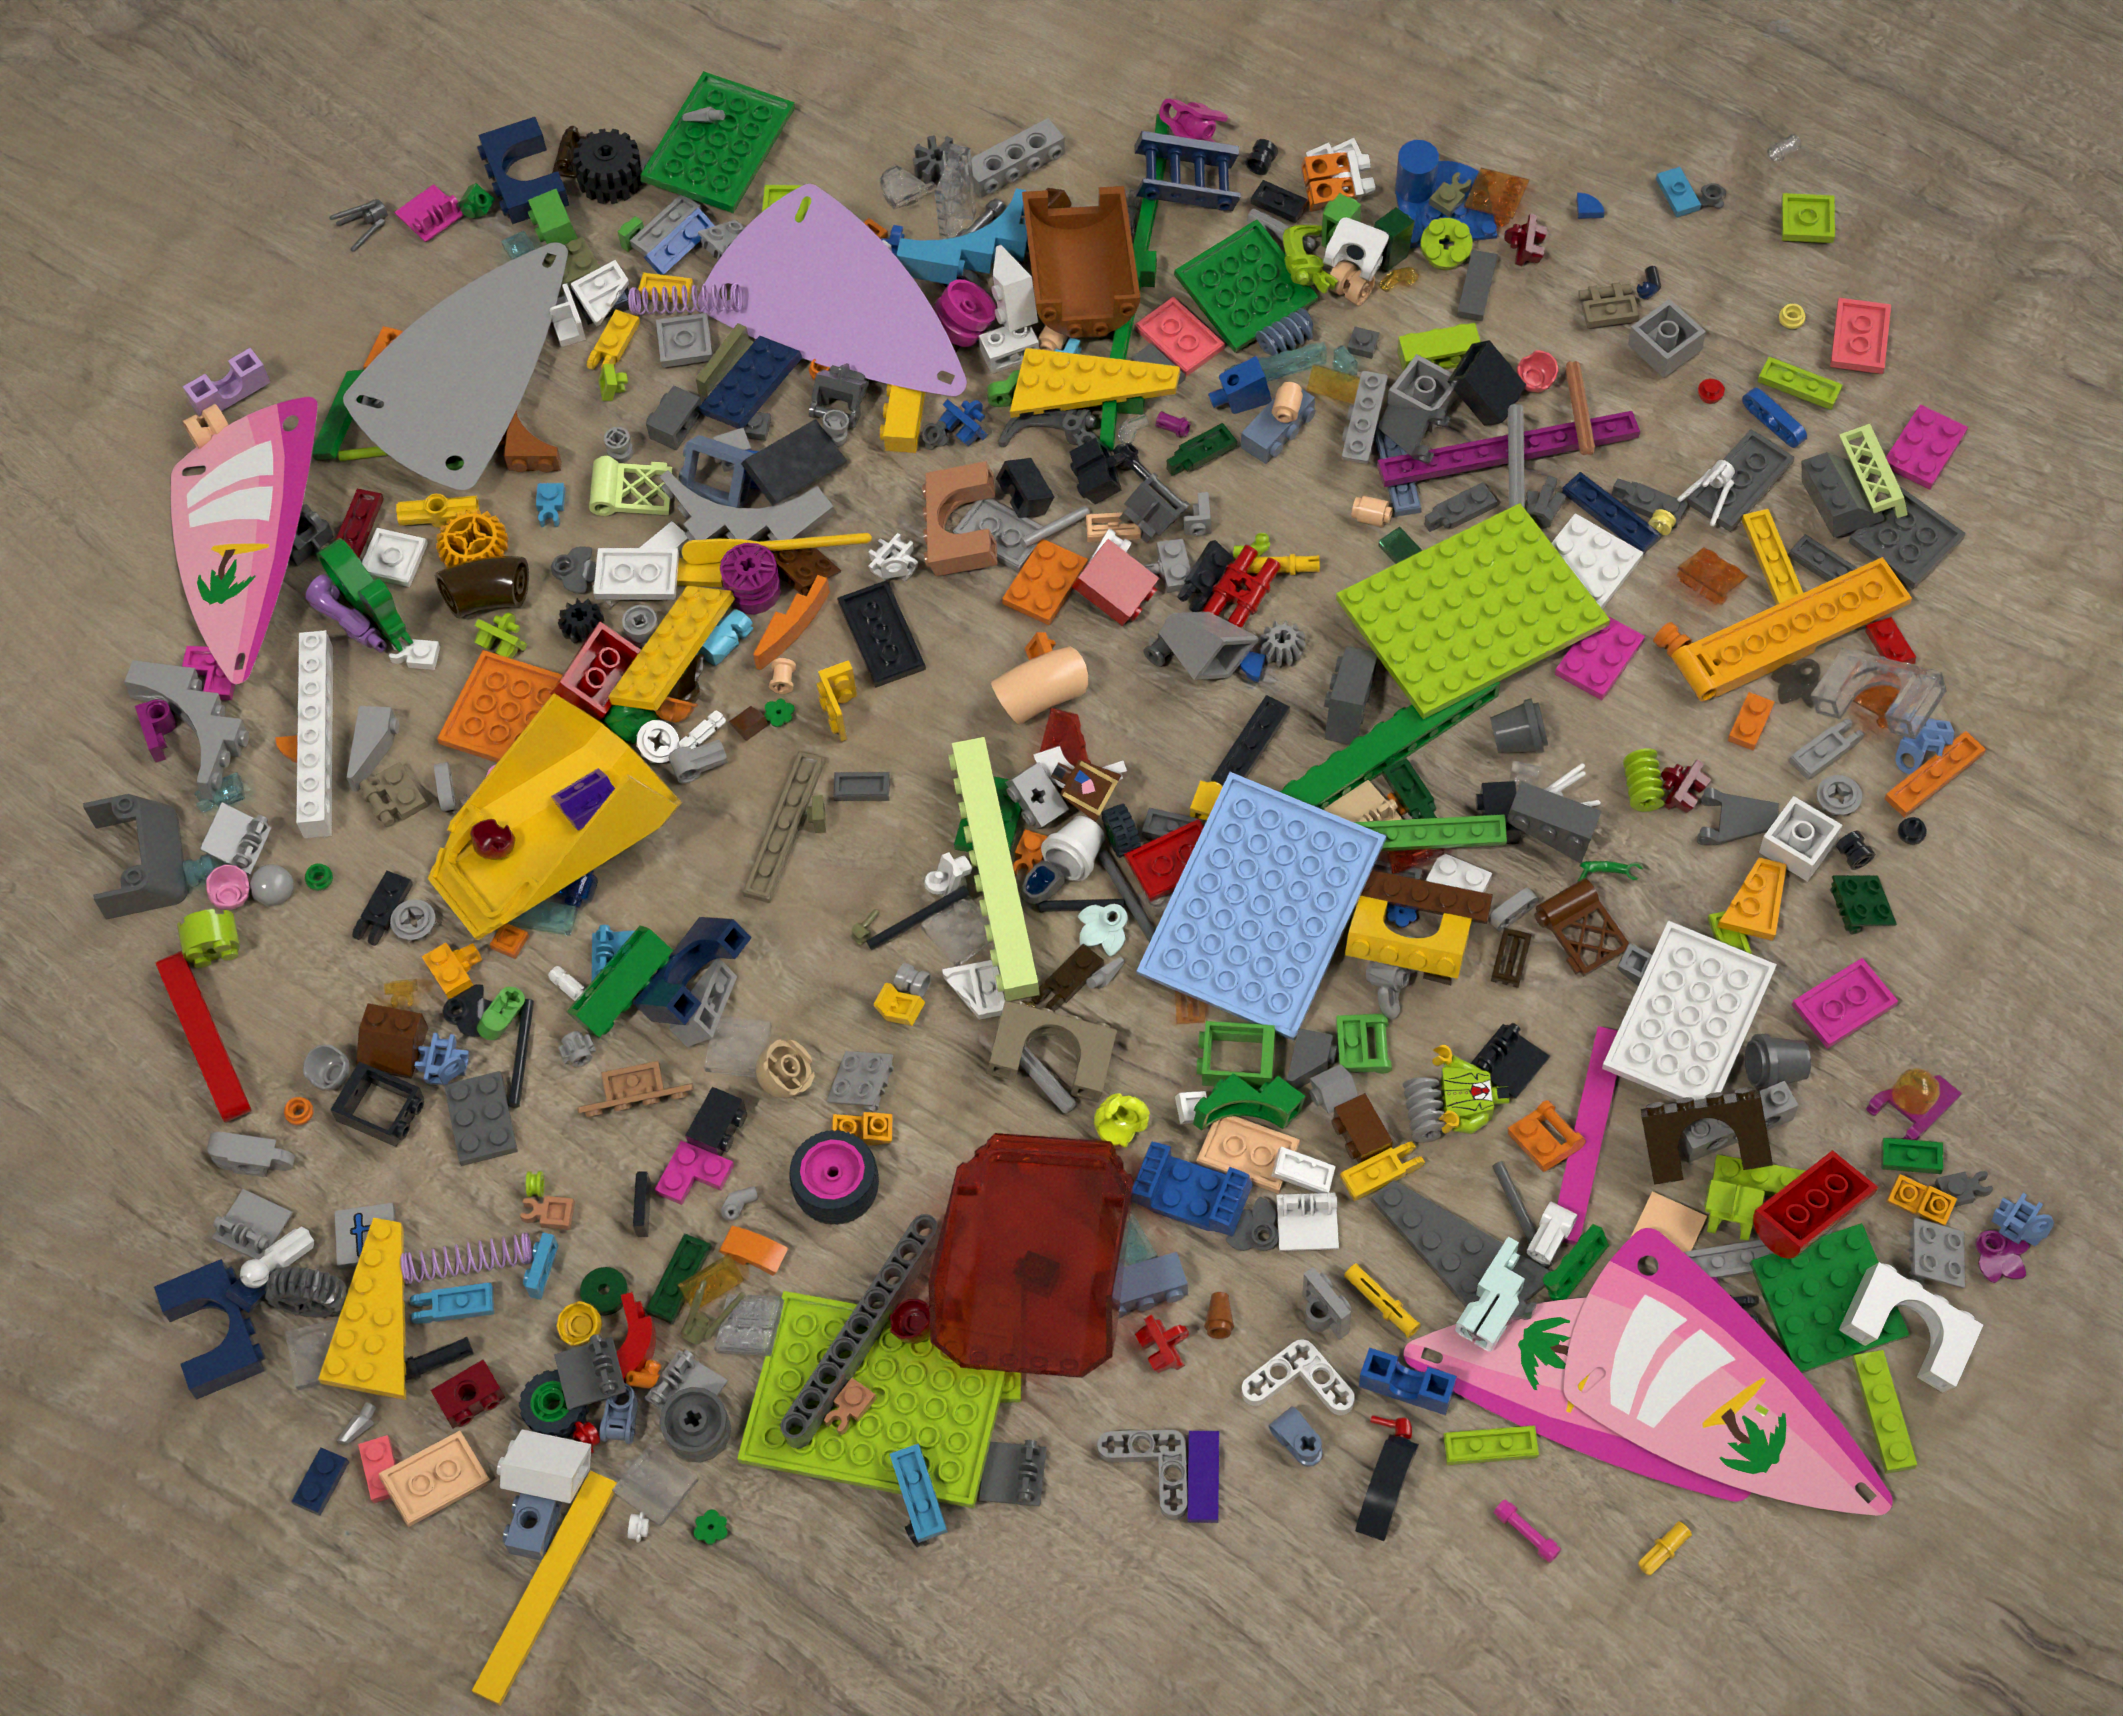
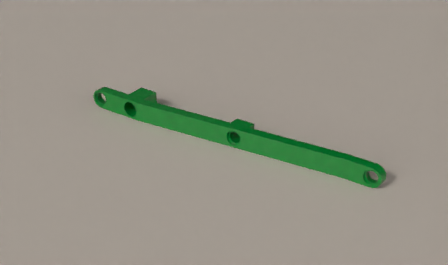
[1100,114,1169,451]

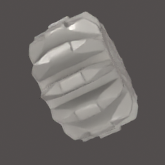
[1259,620,1306,667]

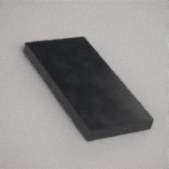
[741,419,847,506]
[837,580,926,688]

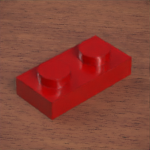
[1865,617,1916,672]

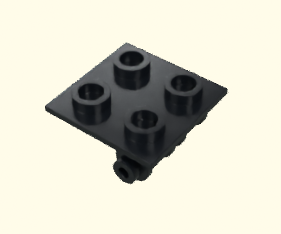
[1470,1023,1550,1099]

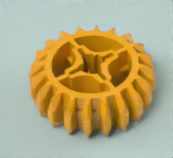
[436,508,509,568]

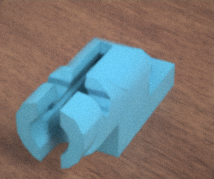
[684,609,754,672]

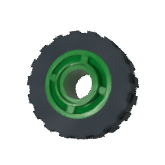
[519,1370,589,1439]

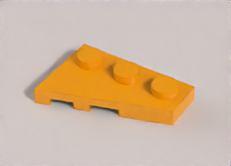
[1717,857,1787,941]

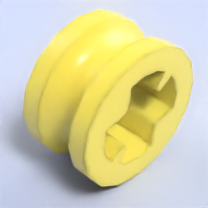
[1648,509,1676,535]

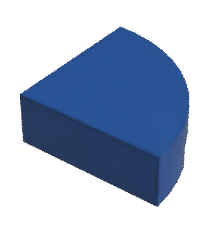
[1576,193,1604,219]
[1239,652,1265,682]

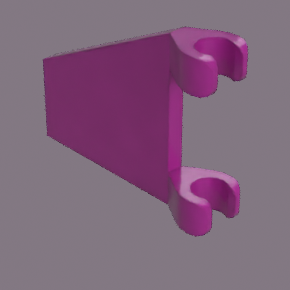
[1866,1075,1962,1140]

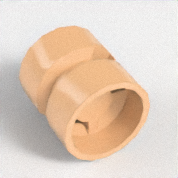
[1329,260,1375,306]
[182,404,229,449]

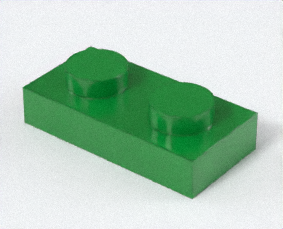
[1881,1138,1943,1174]

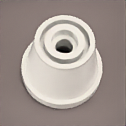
[1041,816,1105,881]

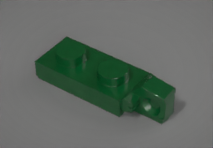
[1166,423,1238,476]
[1382,758,1437,819]

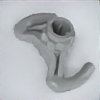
[1366,936,1418,1020]

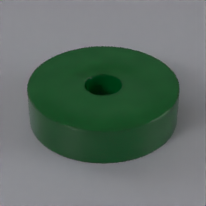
[580,1267,629,1316]

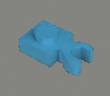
[536,483,565,527]

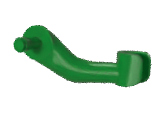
[1577,861,1644,881]

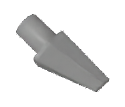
[683,107,725,123]
[1086,957,1124,989]
[337,1402,376,1445]

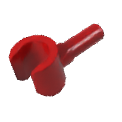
[1370,1415,1412,1439]

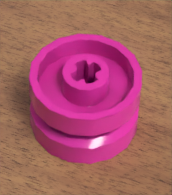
[932,280,996,347]

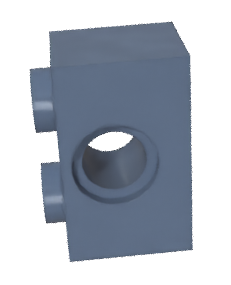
[503,1493,563,1561]

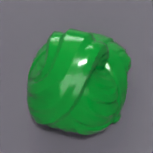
[604,705,658,744]

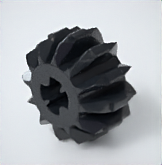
[558,598,605,644]

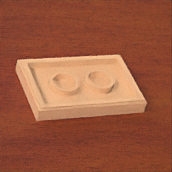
[1197,1116,1300,1194]
[379,1431,490,1527]

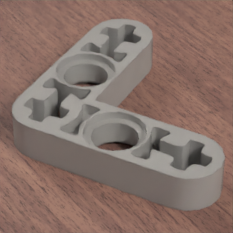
[1097,1430,1187,1520]

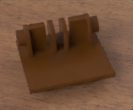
[772,548,841,596]

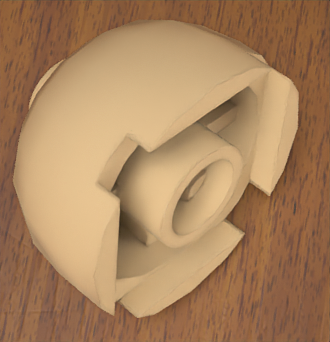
[756,1039,814,1099]

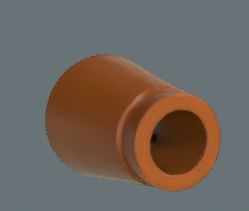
[1204,1292,1234,1339]

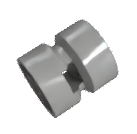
[622,605,659,650]

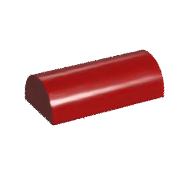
[1753,1150,1878,1259]

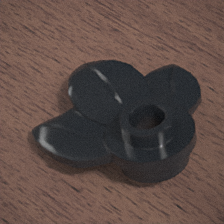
[442,984,492,1037]

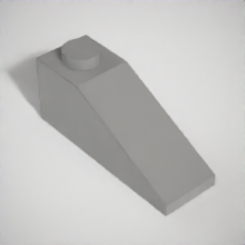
[347,706,399,791]
[669,958,737,1047]

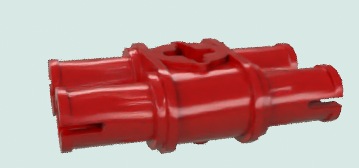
[1202,545,1281,628]

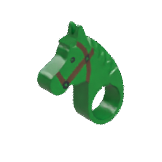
[317,538,413,652]

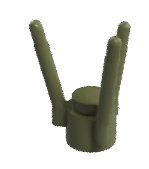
[680,1280,745,1344]

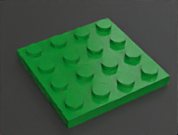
[1174,219,1318,353]
[1749,1223,1909,1373]

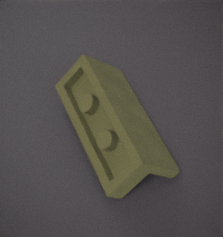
[696,323,754,398]

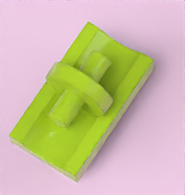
[474,612,528,659]

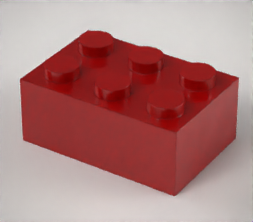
[550,622,641,721]

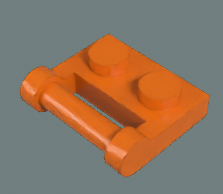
[1508,1100,1586,1173]

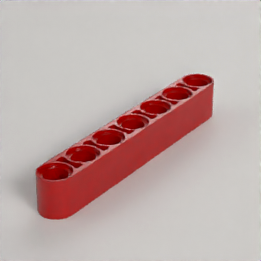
[155,950,252,1123]

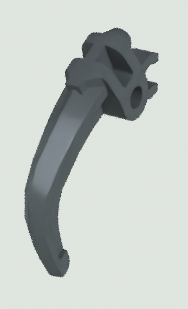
[998,408,1097,447]

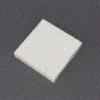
[362,528,428,587]

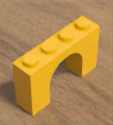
[1345,896,1472,979]

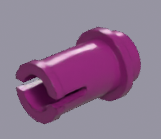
[1155,411,1191,438]

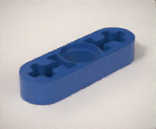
[1742,388,1807,448]

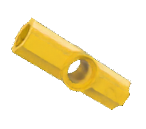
[396,493,480,528]

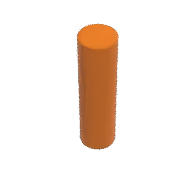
[1387,792,1406,816]

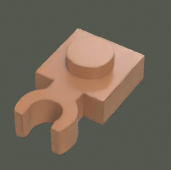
[520,1196,575,1230]
[824,1378,877,1435]

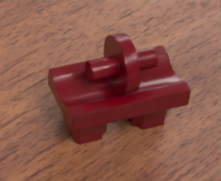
[1504,213,1547,267]
[1661,759,1711,813]

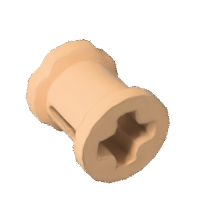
[769,658,796,694]

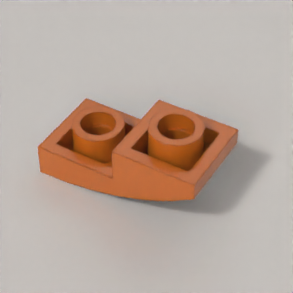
[718,1225,788,1276]

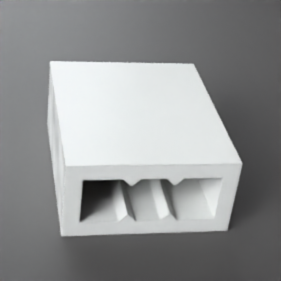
[497,1429,591,1503]

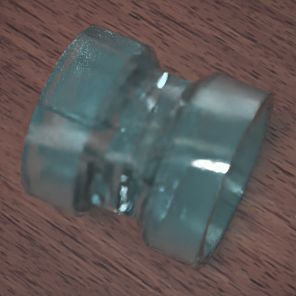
[182,854,216,888]

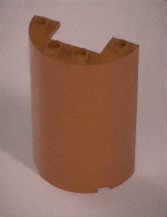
[1022,186,1140,338]

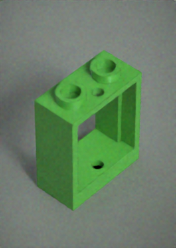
[1196,1021,1275,1089]

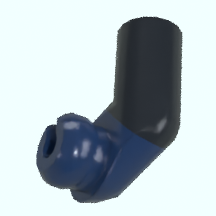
[1637,266,1661,299]

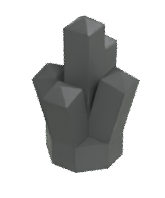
[1526,476,1566,529]

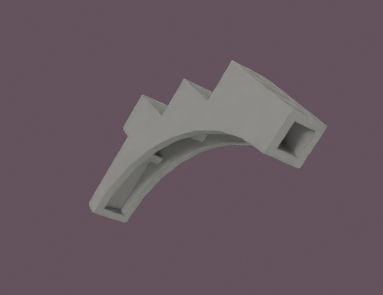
[660,470,836,541]
[124,660,249,800]

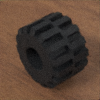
[573,128,642,204]

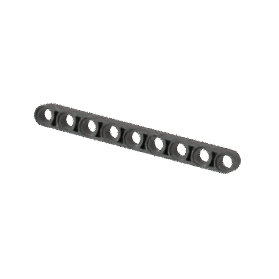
[781,1214,941,1448]

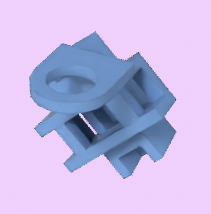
[1895,716,1954,774]
[414,1033,469,1085]
[1992,1193,2054,1246]

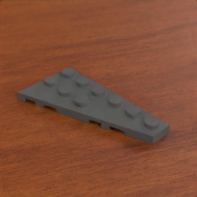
[1371,1180,1551,1307]

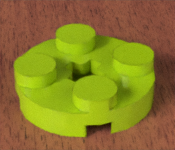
[1420,218,1473,270]

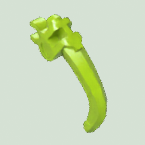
[1283,225,1338,294]

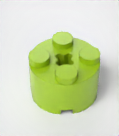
[177,909,240,968]

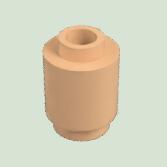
[1037,325,1069,351]
[1272,382,1303,423]
[1351,496,1393,527]

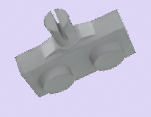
[1143,539,1191,592]

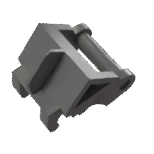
[809,363,869,429]
[1119,472,1190,543]
[289,504,334,566]

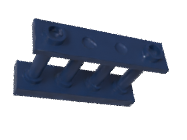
[1134,131,1241,211]

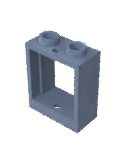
[679,435,754,508]

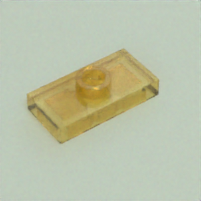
[1306,364,1360,404]
[678,1254,744,1309]

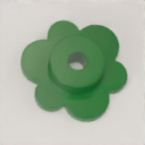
[764,698,795,727]
[694,1509,728,1545]

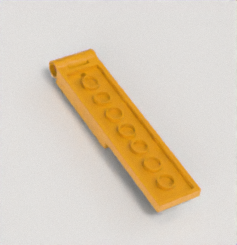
[1671,557,1912,701]

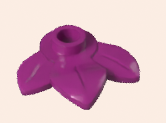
[1975,1230,2030,1283]

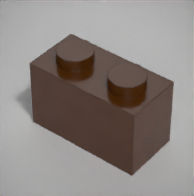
[1331,1093,1393,1164]

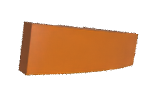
[753,575,830,670]

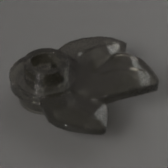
[1771,659,1823,708]

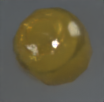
[1892,1068,1940,1114]

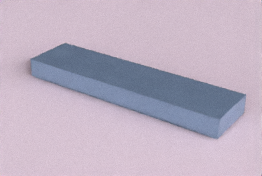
[1374,424,1421,517]

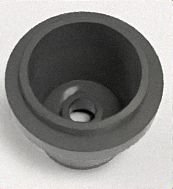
[1490,698,1548,754]
[1745,1033,1811,1091]

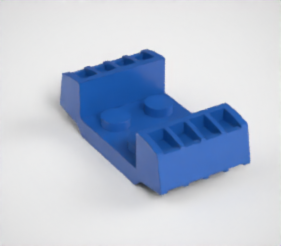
[1127,1141,1253,1236]

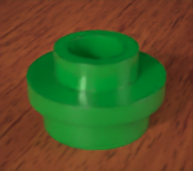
[305,863,333,891]

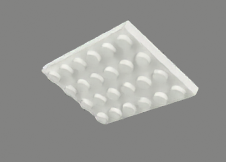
[1602,921,1777,1100]

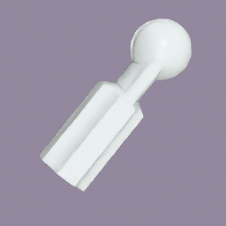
[240,1227,314,1289]

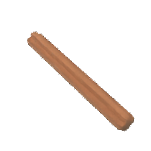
[1566,361,1595,456]

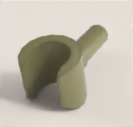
[852,909,880,945]

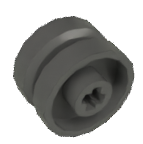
[660,1387,731,1463]

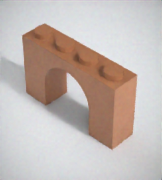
[922,461,997,576]

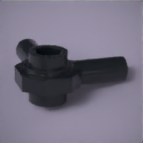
[1107,443,1152,481]

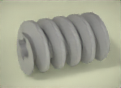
[1402,1077,1447,1143]

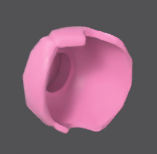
[206,865,250,910]

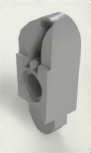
[207,1132,295,1177]

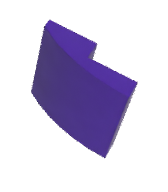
[551,768,615,830]

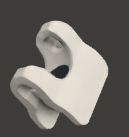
[1323,217,1389,281]

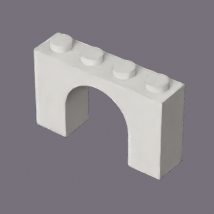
[1839,1262,1983,1393]

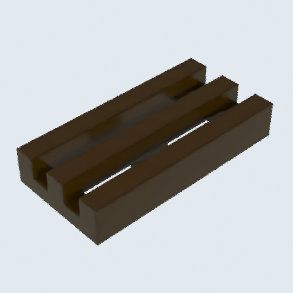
[1491,928,1532,988]

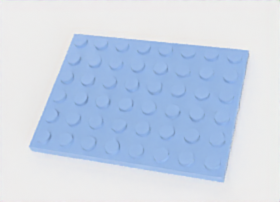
[1136,772,1386,1041]

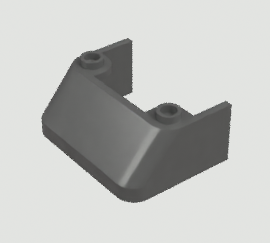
[83,794,188,920]

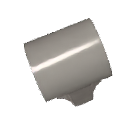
[669,739,728,783]

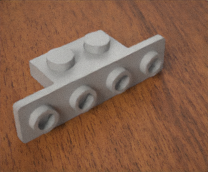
[1342,371,1388,464]

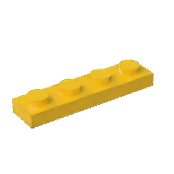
[1741,509,1803,605]

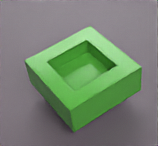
[617,216,644,252]

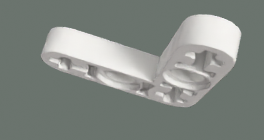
[1242,1339,1354,1415]

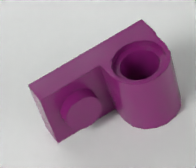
[135,699,176,763]

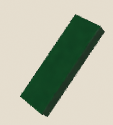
[645,1233,712,1324]

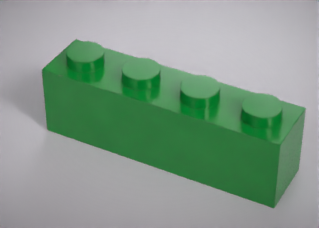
[566,925,673,1037]

